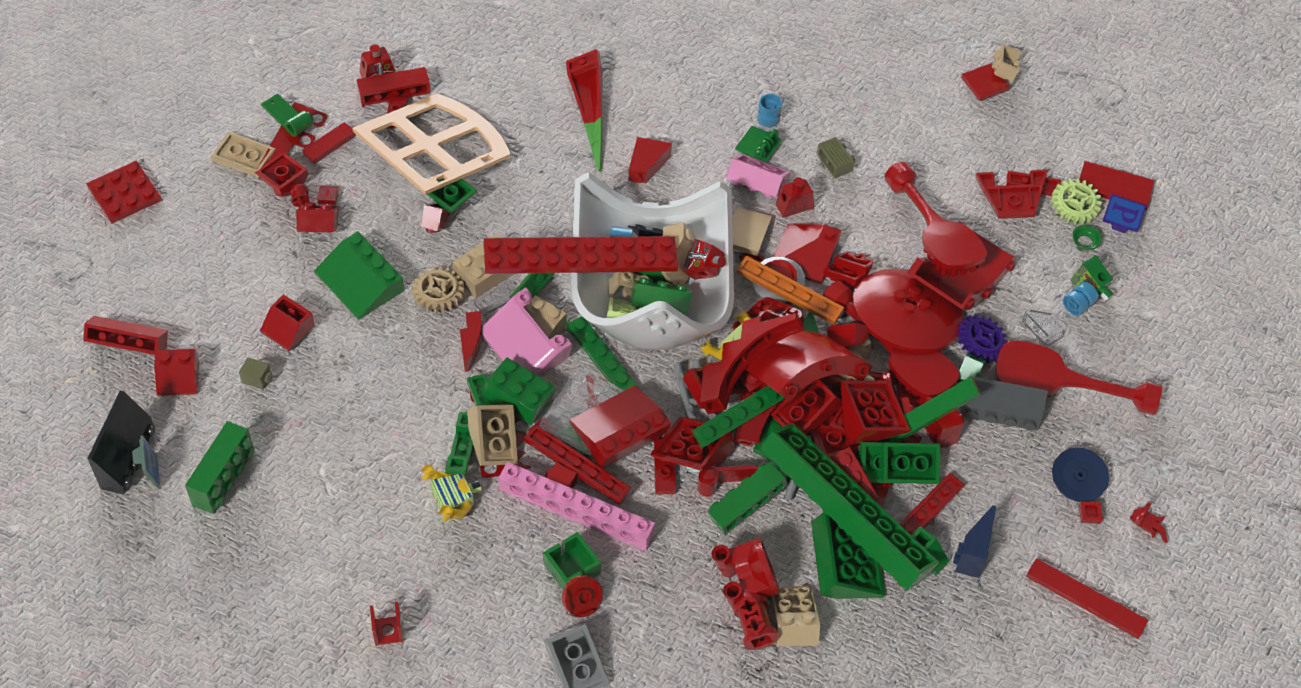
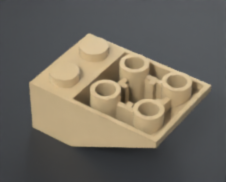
[771,586,820,646]

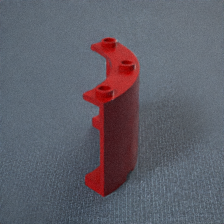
[907,221,1017,311]
[745,331,873,402]

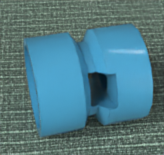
[757,94,782,127]
[1062,282,1099,316]

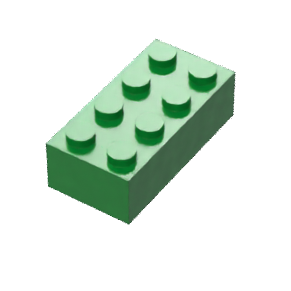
[185,421,255,514]

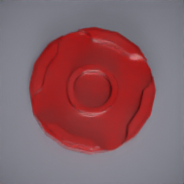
[562,575,603,618]

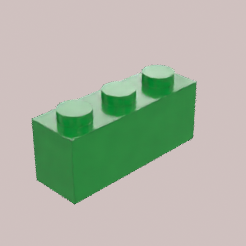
[629,278,692,315]

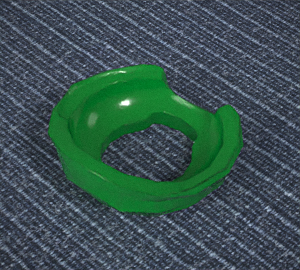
[1073,225,1101,250]

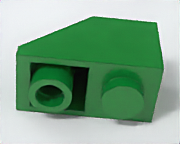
[911,526,949,576]

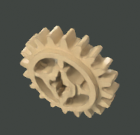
[412,266,464,314]

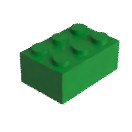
[482,357,556,426]

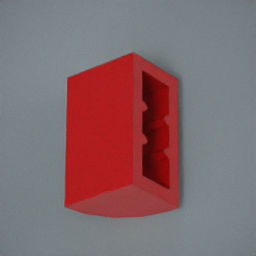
[827,323,869,347]

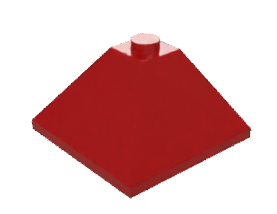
[773,224,842,284]
[841,380,911,444]
[650,416,735,471]

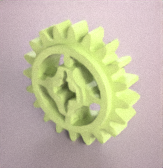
[1051,178,1102,225]

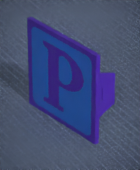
[1103,194,1146,233]

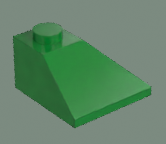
[426,178,477,213]

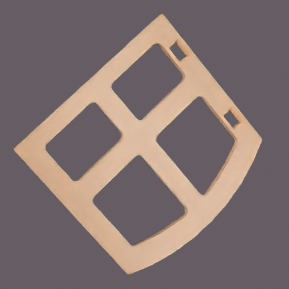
[353,94,510,195]

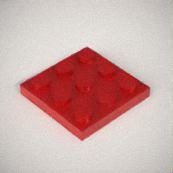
[86,160,162,224]

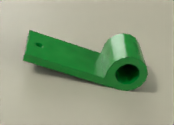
[261,93,314,137]

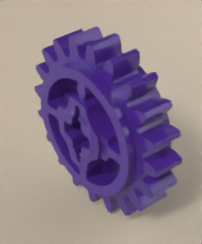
[958,314,1008,364]

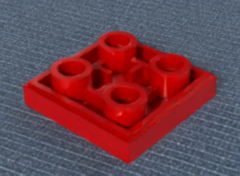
[961,63,1010,101]

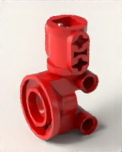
[711,538,780,650]

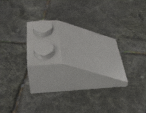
[543,623,609,688]

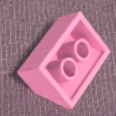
[726,153,790,198]

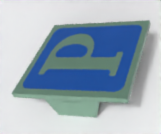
[132,436,161,489]

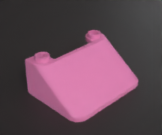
[481,288,572,377]

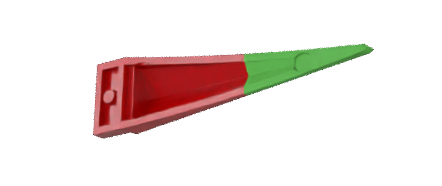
[566,49,603,172]

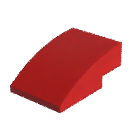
[682,362,748,409]

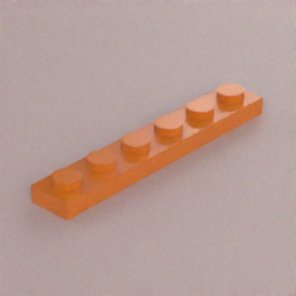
[736,256,844,325]

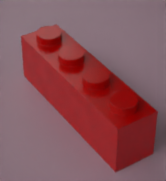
[356,67,431,106]
[83,316,168,355]

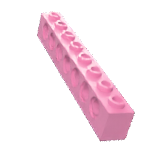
[498,462,655,551]

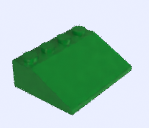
[314,231,405,320]
[811,512,885,599]

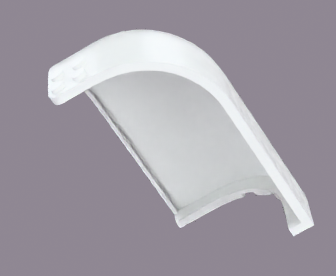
[571,172,734,350]

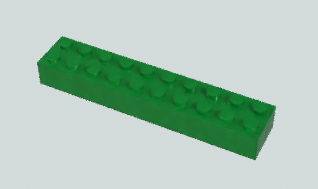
[760,423,939,591]

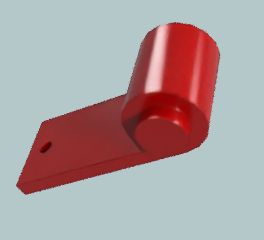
[697,465,758,497]

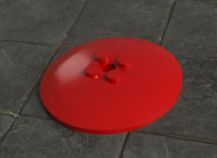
[852,269,964,353]

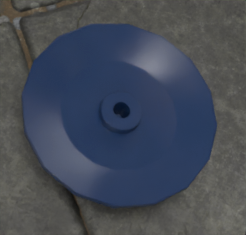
[1052,448,1109,502]

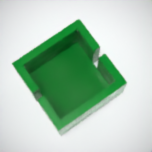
[543,532,601,590]

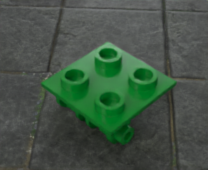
[735,126,782,163]

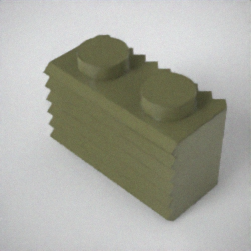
[817,137,855,178]

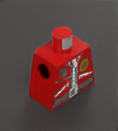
[359,44,395,78]
[682,239,726,280]

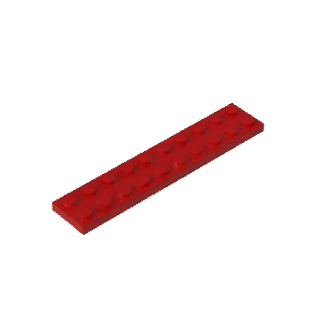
[483,236,678,274]

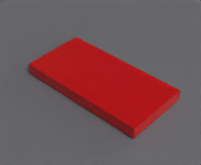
[1079,161,1154,210]

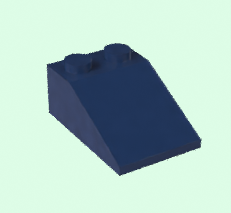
[953,505,997,578]

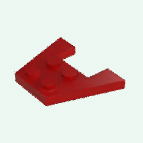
[975,170,1048,219]

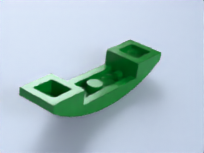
[445,412,474,475]

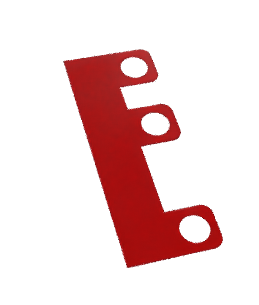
[255,102,327,174]

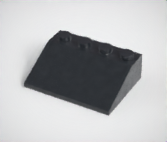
[87,390,155,495]

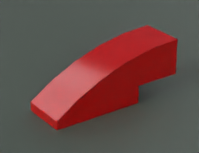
[460,311,482,372]

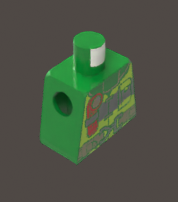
[1071,255,1114,302]

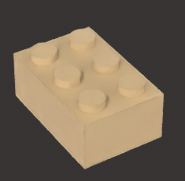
[452,234,515,299]

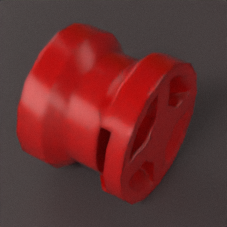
[290,184,310,207]

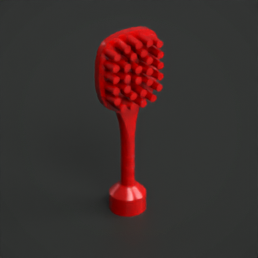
[885,162,987,277]
[822,281,959,404]
[995,341,1162,415]

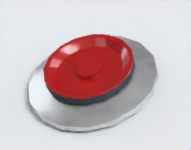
[752,257,805,303]

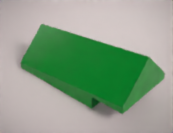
[856,442,940,484]

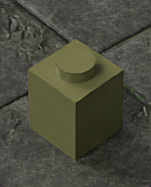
[239,357,272,390]

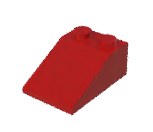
[770,378,842,435]

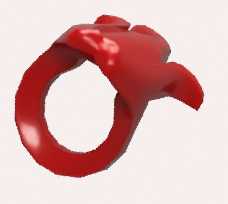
[1130,501,1168,543]

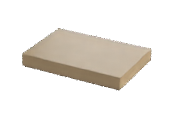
[211,132,276,178]
[732,207,772,256]

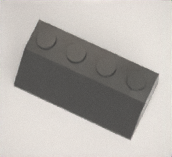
[960,376,1048,431]

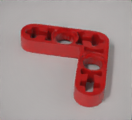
[733,297,804,330]

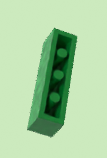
[707,461,787,535]

